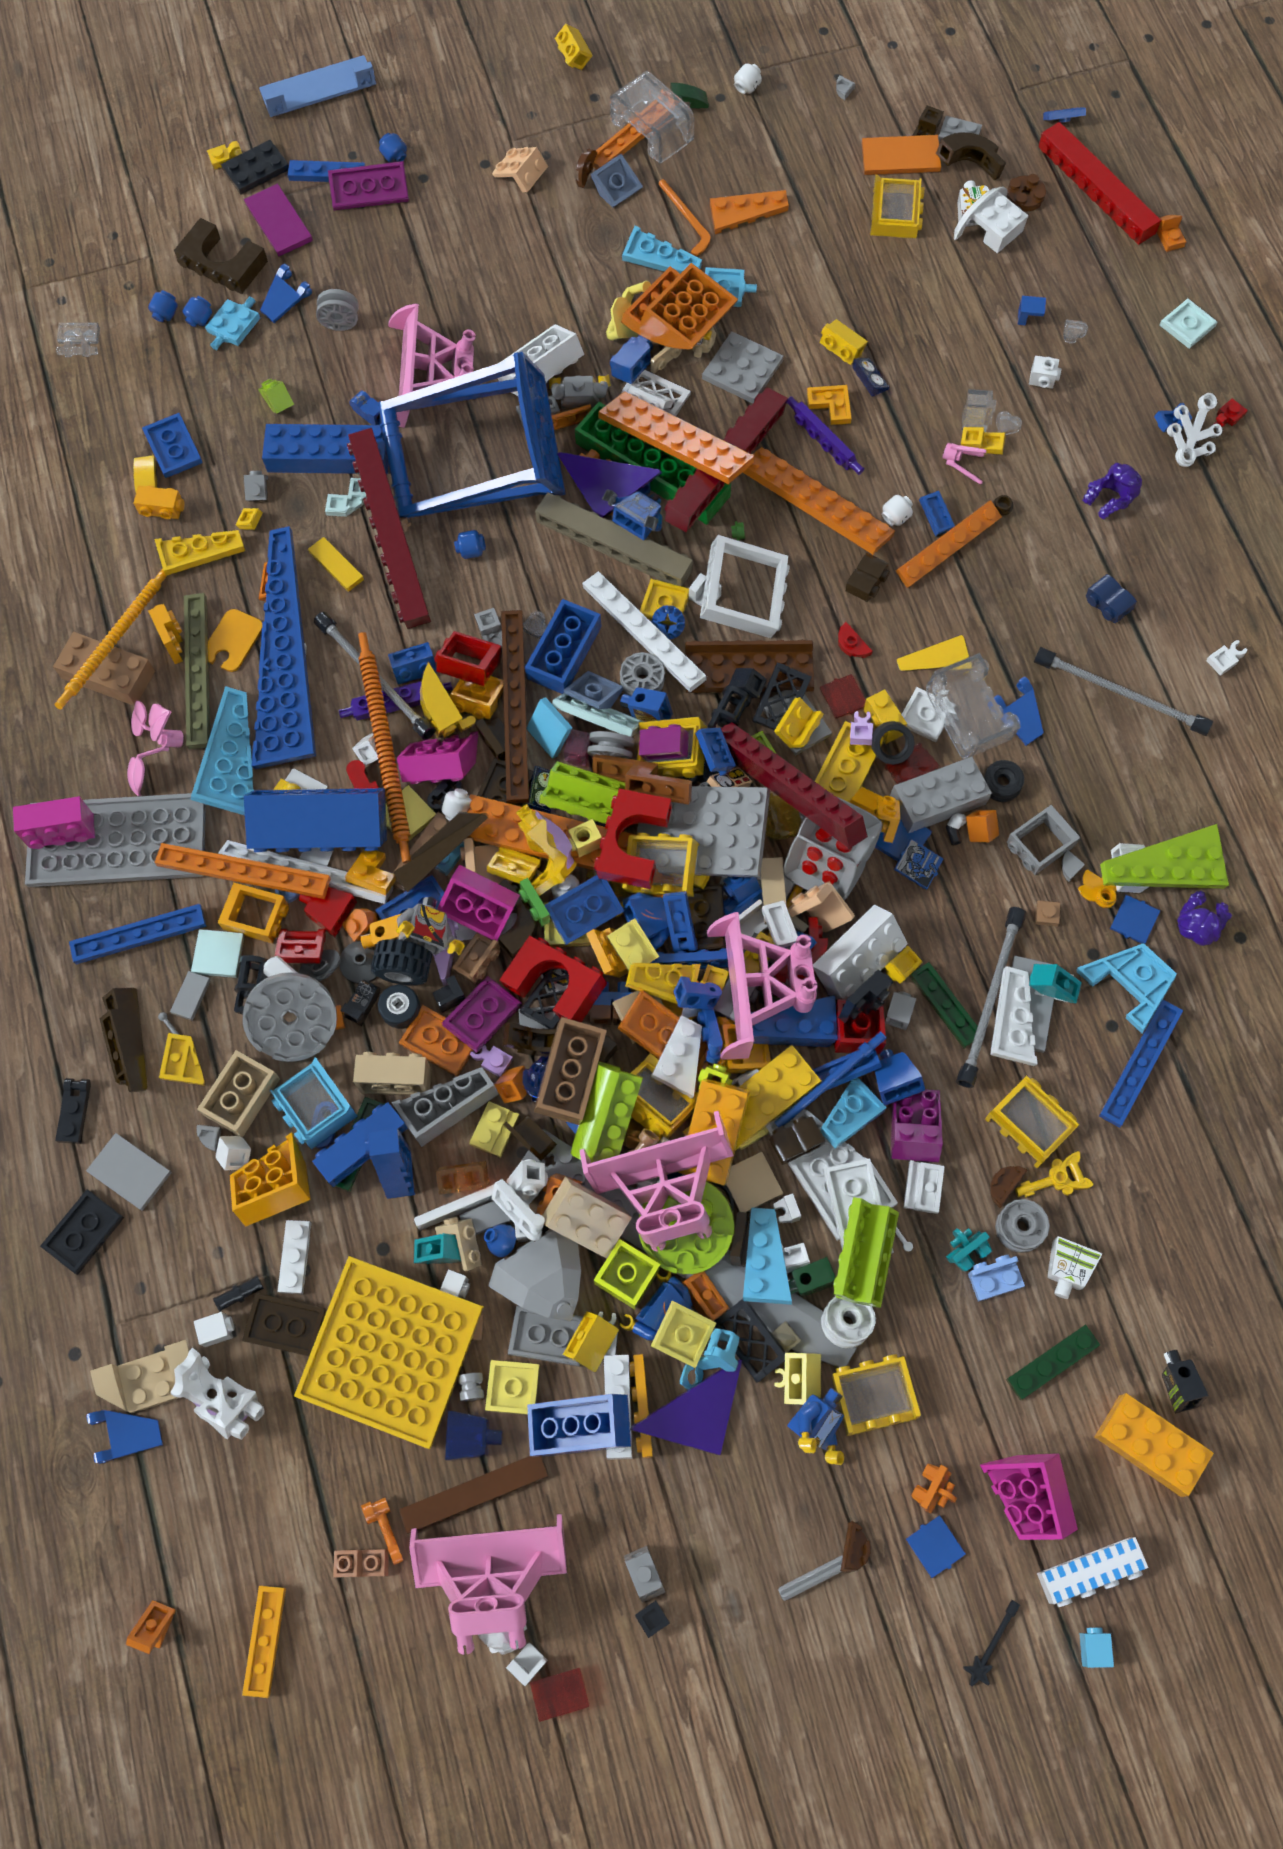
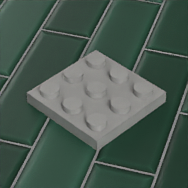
[702,331,783,403]

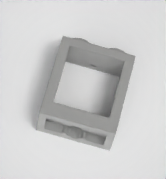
[1007,805,1080,875]

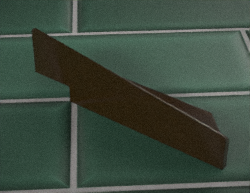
[394,812,489,893]
[99,988,148,1092]

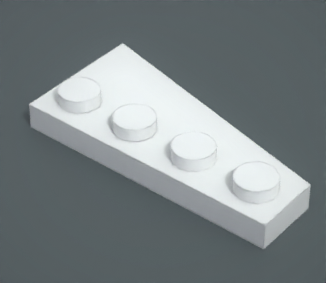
[990,966,1037,1066]

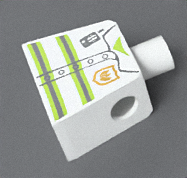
[1048,1236,1102,1299]

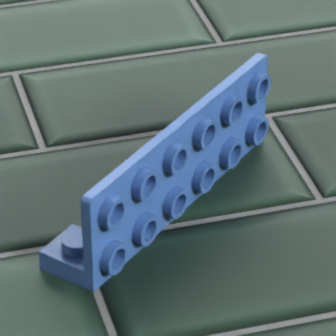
[259,55,376,117]

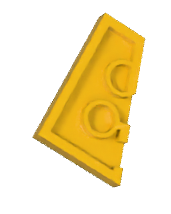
[625,963,701,1004]

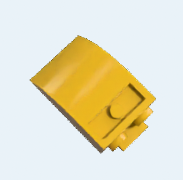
[420,662,476,738]

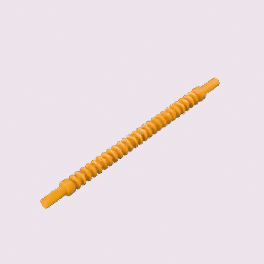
[55,568,167,710]

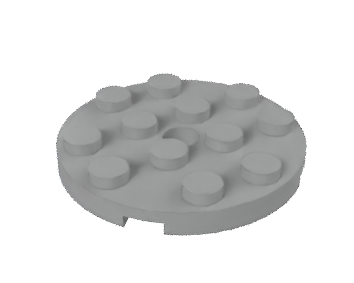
[243,972,337,1062]

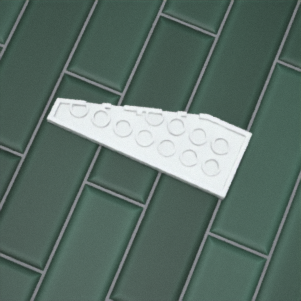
[737,1069,898,1241]

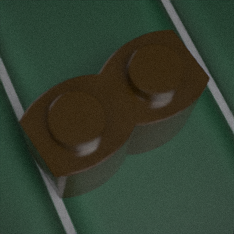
[845,553,890,602]
[769,1116,825,1165]

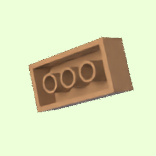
[53,632,155,706]
[534,1017,607,1125]

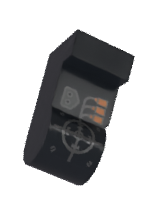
[340,980,381,1027]

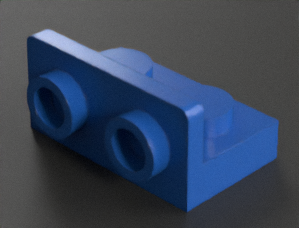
[388,642,437,684]
[695,728,736,776]

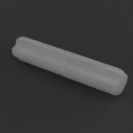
[778,1556,843,1601]

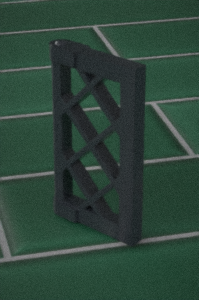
[752,663,812,730]
[519,969,569,1030]
[714,1299,786,1383]

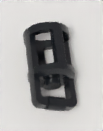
[708,685,751,728]
[234,955,268,1015]

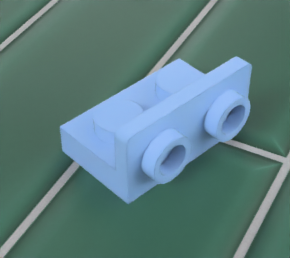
[968,1254,1025,1302]

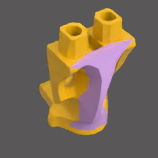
[516,804,577,896]

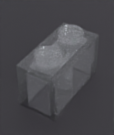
[961,389,996,432]

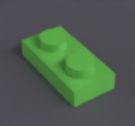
[518,878,550,926]

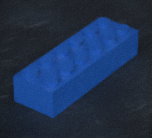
[262,424,389,474]

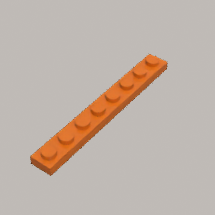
[154,843,331,899]

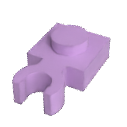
[850,711,873,745]
[470,1045,513,1077]

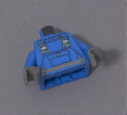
[602,489,663,541]

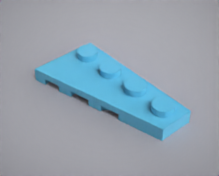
[622,226,702,274]
[743,1208,792,1305]

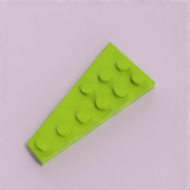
[1100,824,1229,889]

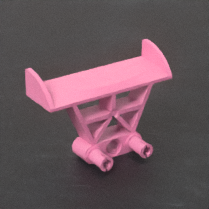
[388,304,476,428]
[707,912,817,1060]
[580,1111,734,1252]
[409,1514,567,1655]

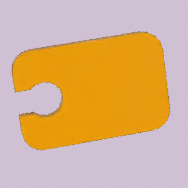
[208,609,262,672]

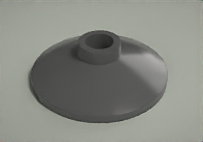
[339,941,377,984]
[299,949,341,981]

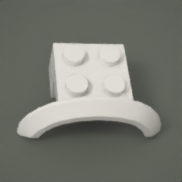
[954,187,1028,253]

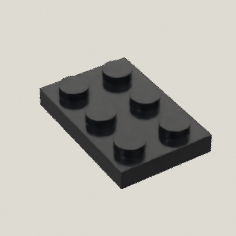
[221,140,289,195]

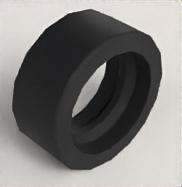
[871,721,915,765]

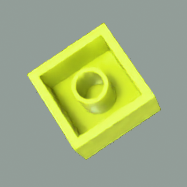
[594,1239,660,1310]

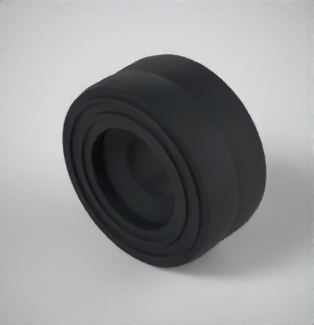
[984,760,1024,802]

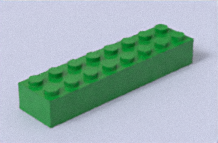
[575,402,731,525]

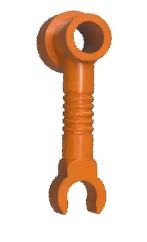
[361,1498,404,1565]

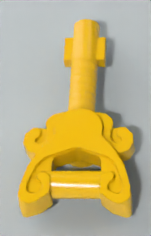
[1015,1151,1093,1198]

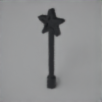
[963,1599,1021,1687]

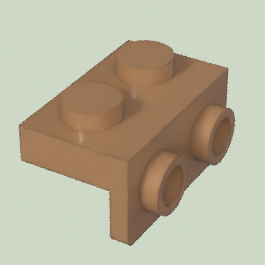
[452,932,500,984]

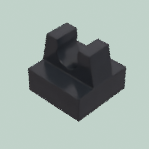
[635,1600,670,1638]

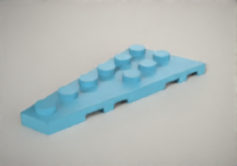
[190,686,253,815]

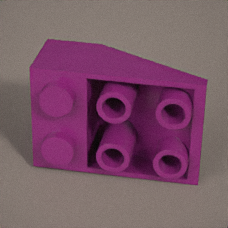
[891,1089,943,1162]

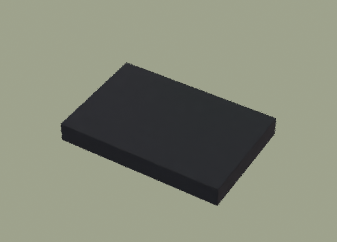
[40,1189,125,1275]

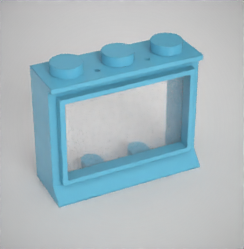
[270,1057,357,1149]

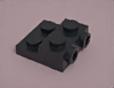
[838,970,893,1023]

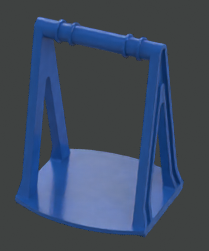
[378,352,566,518]

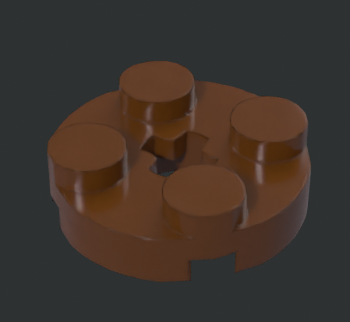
[1006,174,1046,212]

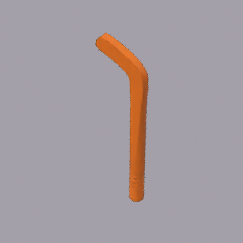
[659,179,711,257]

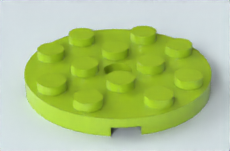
[639,1177,734,1274]

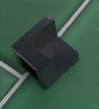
[728,668,767,698]
[433,975,465,1013]

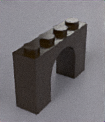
[174,218,268,294]

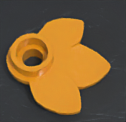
[1078,870,1116,908]

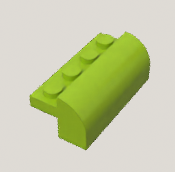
[539,761,625,824]
[570,1061,643,1163]
[834,1197,899,1308]

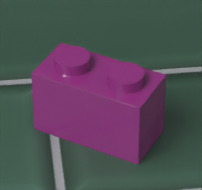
[639,724,689,761]

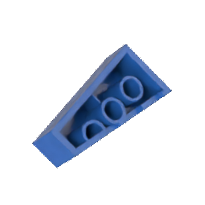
[751,996,838,1047]
[365,1128,415,1199]

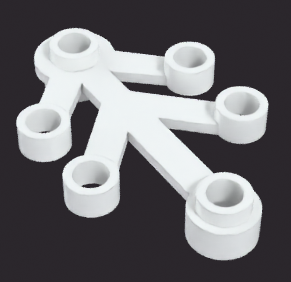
[1167,393,1223,467]

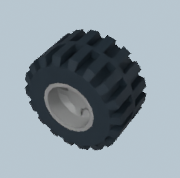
[371,939,432,986]

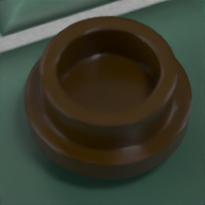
[993,495,1013,516]

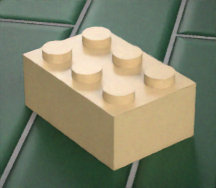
[197,1050,280,1138]
[353,1052,432,1095]
[542,1177,632,1259]

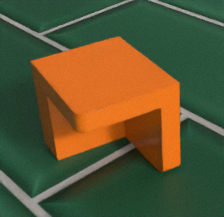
[966,810,999,842]
[494,1065,534,1104]

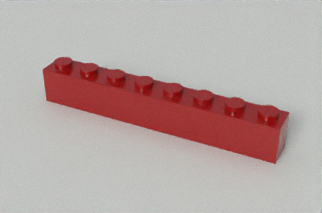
[1038,122,1161,245]

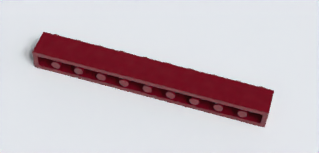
[664,387,788,532]
[347,428,431,629]
[721,722,868,849]

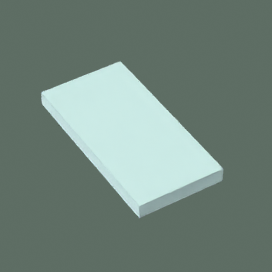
[552,694,644,737]

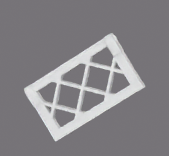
[621,370,691,416]

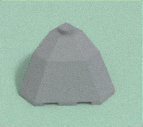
[489,1229,581,1321]

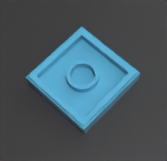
[527,697,573,759]

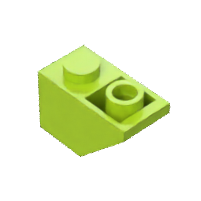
[258,378,294,414]

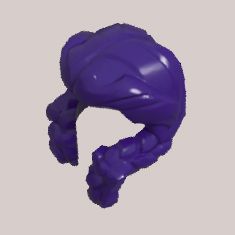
[1082,463,1142,520]
[1177,891,1232,946]

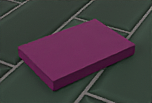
[442,976,522,1053]

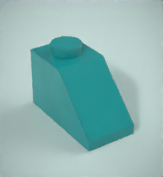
[1029,964,1082,1003]
[414,1233,461,1264]

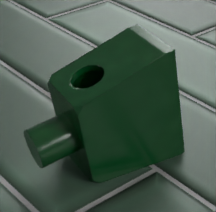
[788,1257,836,1297]

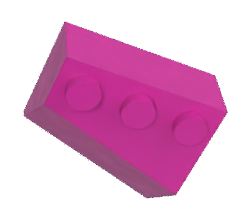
[397,731,478,784]
[980,1453,1078,1540]

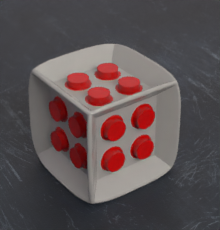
[783,797,882,901]

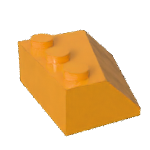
[230,1132,310,1227]

